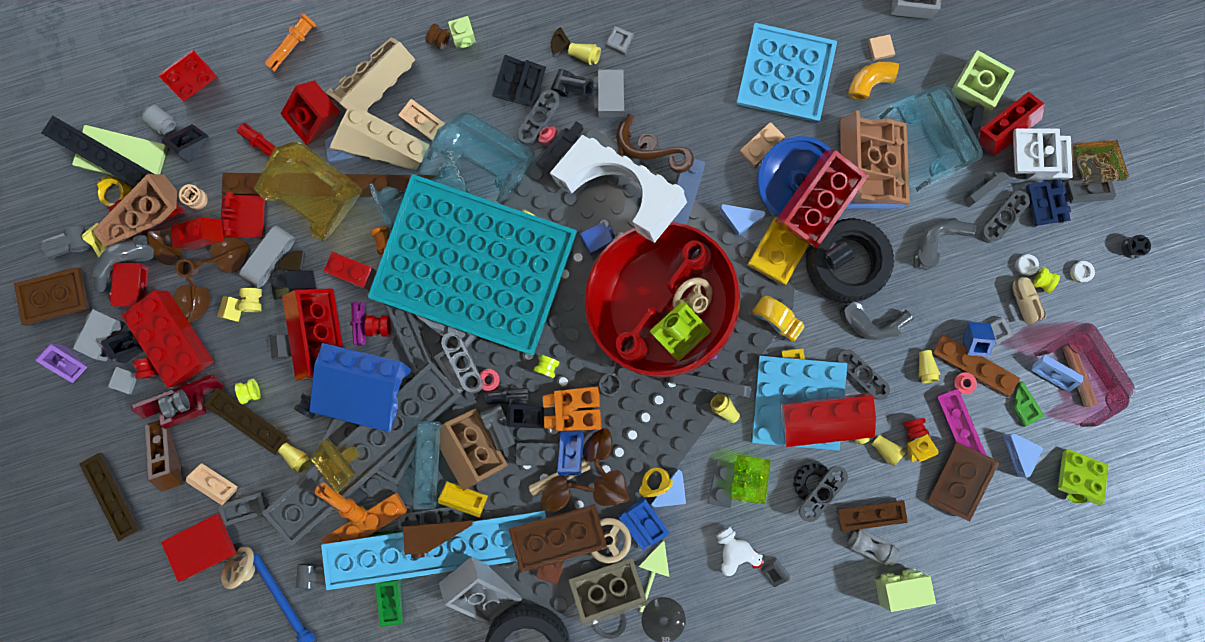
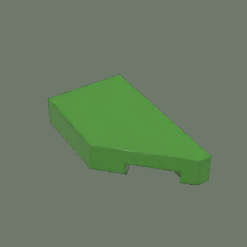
[1012,381,1045,427]

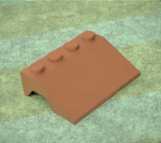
[840,110,910,205]

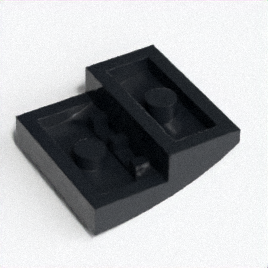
[492,55,546,107]

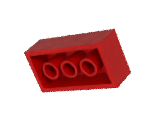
[121,290,214,388]

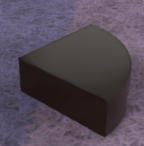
[551,27,571,57]
[278,251,305,271]

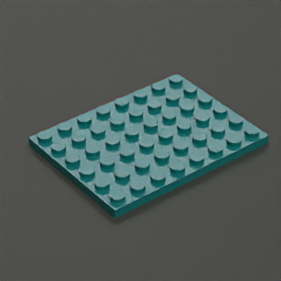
[368,174,577,356]

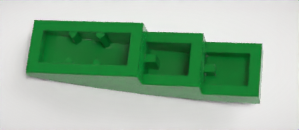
[372,530,403,627]

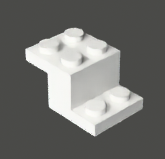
[1013,129,1073,180]

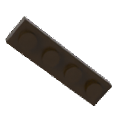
[204,387,290,455]
[79,453,142,542]

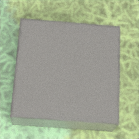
[606,26,634,55]
[989,317,1014,346]
[108,367,137,394]

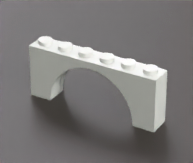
[550,135,687,243]

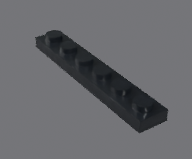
[41,115,154,187]

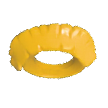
[96,176,132,207]
[639,467,674,497]

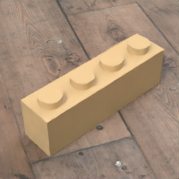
[325,37,415,112]
[329,104,430,171]

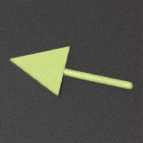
[638,540,669,612]

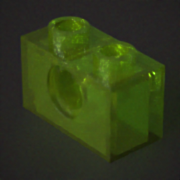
[731,455,771,504]

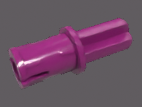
[350,302,366,346]

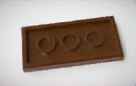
[509,504,608,573]

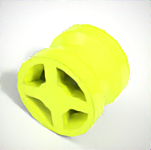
[1032,267,1060,294]
[533,354,560,379]
[235,379,261,405]

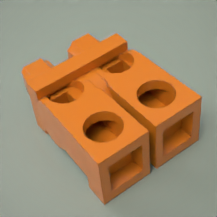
[543,387,602,431]

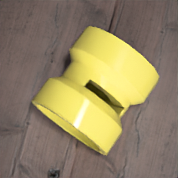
[239,288,262,312]

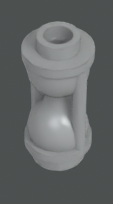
[848,529,900,566]

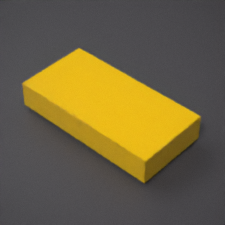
[438,481,488,518]

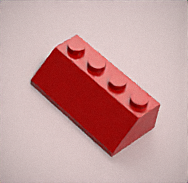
[775,150,868,248]
[282,289,343,381]
[780,393,876,447]

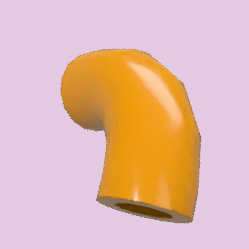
[848,61,899,101]

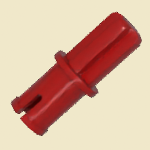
[237,123,276,156]

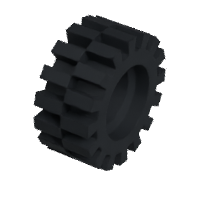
[793,463,836,504]

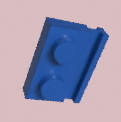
[618,497,670,551]

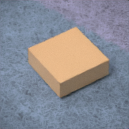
[868,34,895,61]

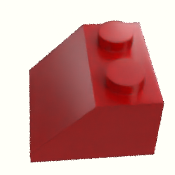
[280,80,341,145]

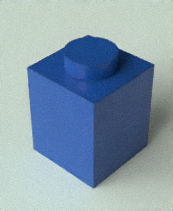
[580,222,615,256]
[963,322,996,357]

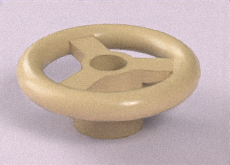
[673,278,712,317]
[591,518,631,563]
[221,546,255,589]

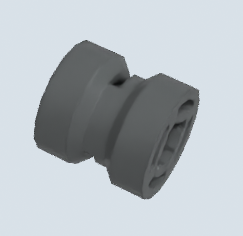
[599,373,621,397]
[158,389,190,418]

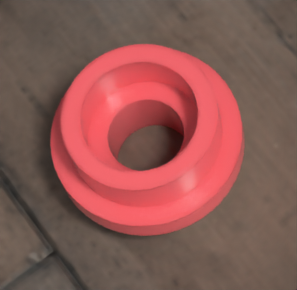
[538,126,558,146]
[477,369,500,391]
[954,372,977,394]

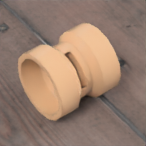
[179,184,208,210]

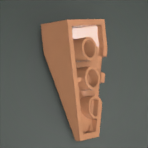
[93,174,177,247]

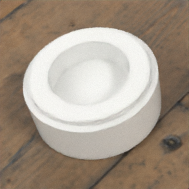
[1015,254,1039,277]
[1070,261,1095,283]

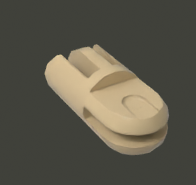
[1012,277,1046,325]

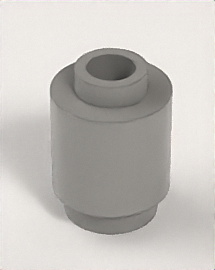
[142,105,176,136]

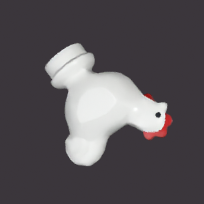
[715,527,764,576]

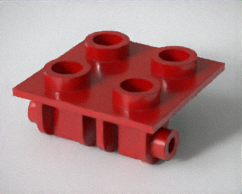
[158,50,217,102]
[221,192,265,238]

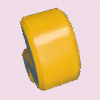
[752,295,804,342]

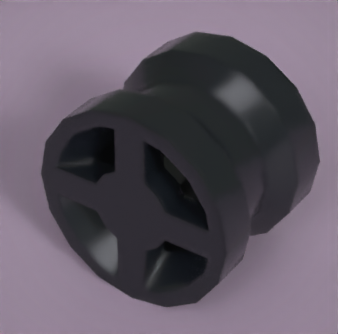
[1122,235,1151,259]
[294,393,315,419]

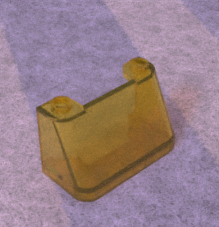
[253,142,362,242]

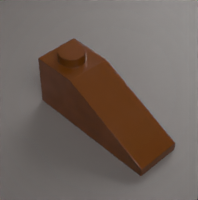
[145,420,182,492]
[403,520,474,558]

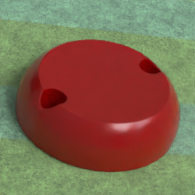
[585,222,741,377]

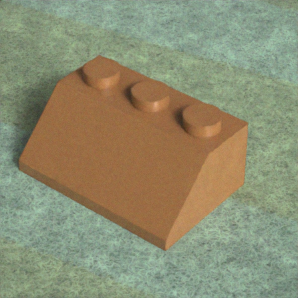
[431,409,508,491]

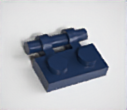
[1025,179,1071,227]

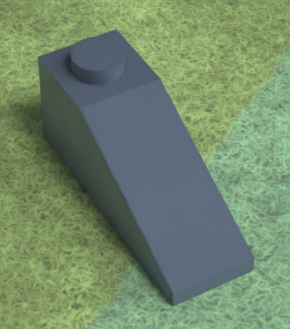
[672,157,706,225]

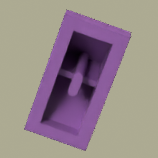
[35,343,87,383]

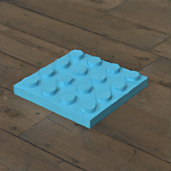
[736,23,837,123]
[751,356,847,451]

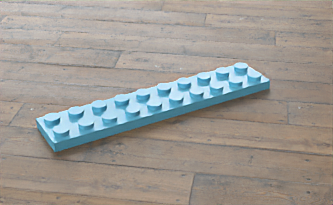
[321,511,546,590]

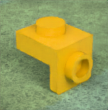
[907,434,938,462]

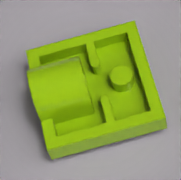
[650,301,712,362]
[1058,449,1109,506]

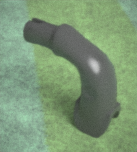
[914,218,976,270]
[92,235,154,292]
[839,302,914,340]

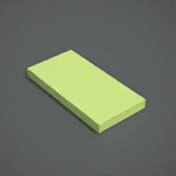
[72,125,168,177]

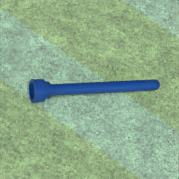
[253,553,316,642]

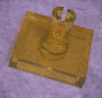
[310,438,359,493]

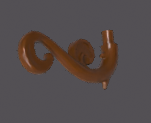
[616,114,694,173]

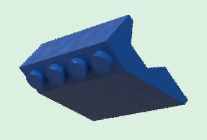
[309,343,411,433]

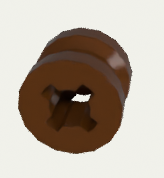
[426,23,451,50]

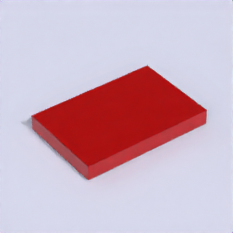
[161,513,237,582]

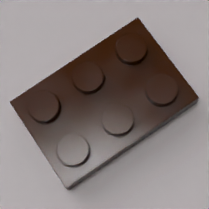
[14,267,90,326]
[928,442,1000,522]

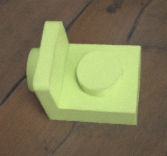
[448,16,476,48]

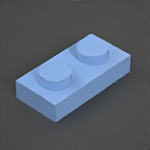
[1031,355,1084,392]

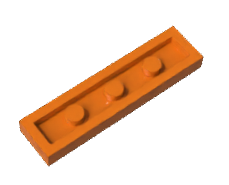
[321,492,409,544]

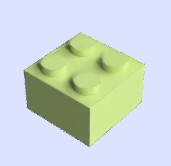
[950,50,1015,115]
[875,569,936,612]

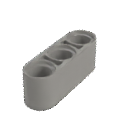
[240,225,295,288]
[441,332,483,393]

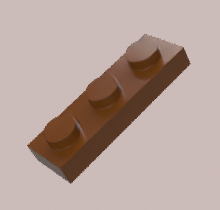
[837,500,908,532]

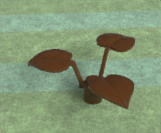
[148,229,249,323]
[541,428,630,512]

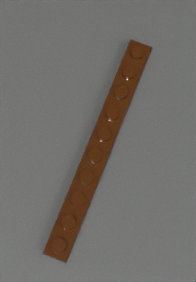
[222,173,437,198]

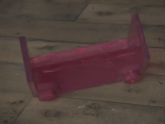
[1034,323,1135,427]

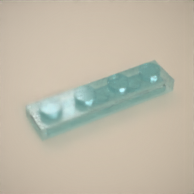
[413,421,441,509]

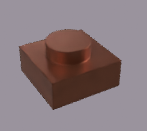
[536,561,564,584]

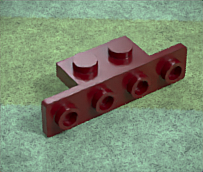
[131,375,223,429]

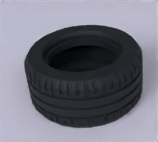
[806,218,894,304]
[485,603,570,642]

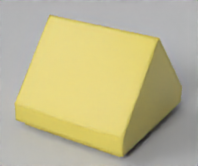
[217,296,242,322]

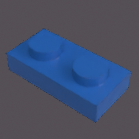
[557,430,584,476]

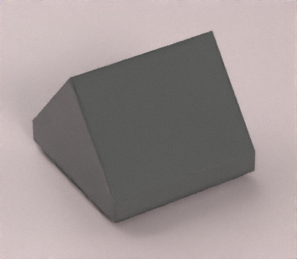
[269,335,292,359]
[761,557,790,587]

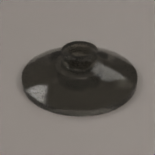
[641,597,686,642]

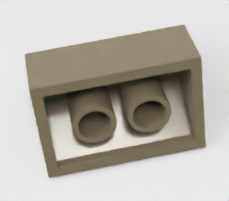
[569,558,648,627]

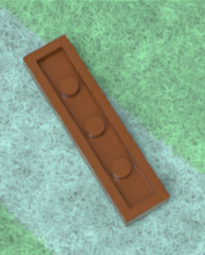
[932,334,1020,397]

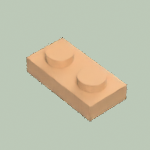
[398,99,446,142]
[739,122,785,167]
[186,463,238,505]

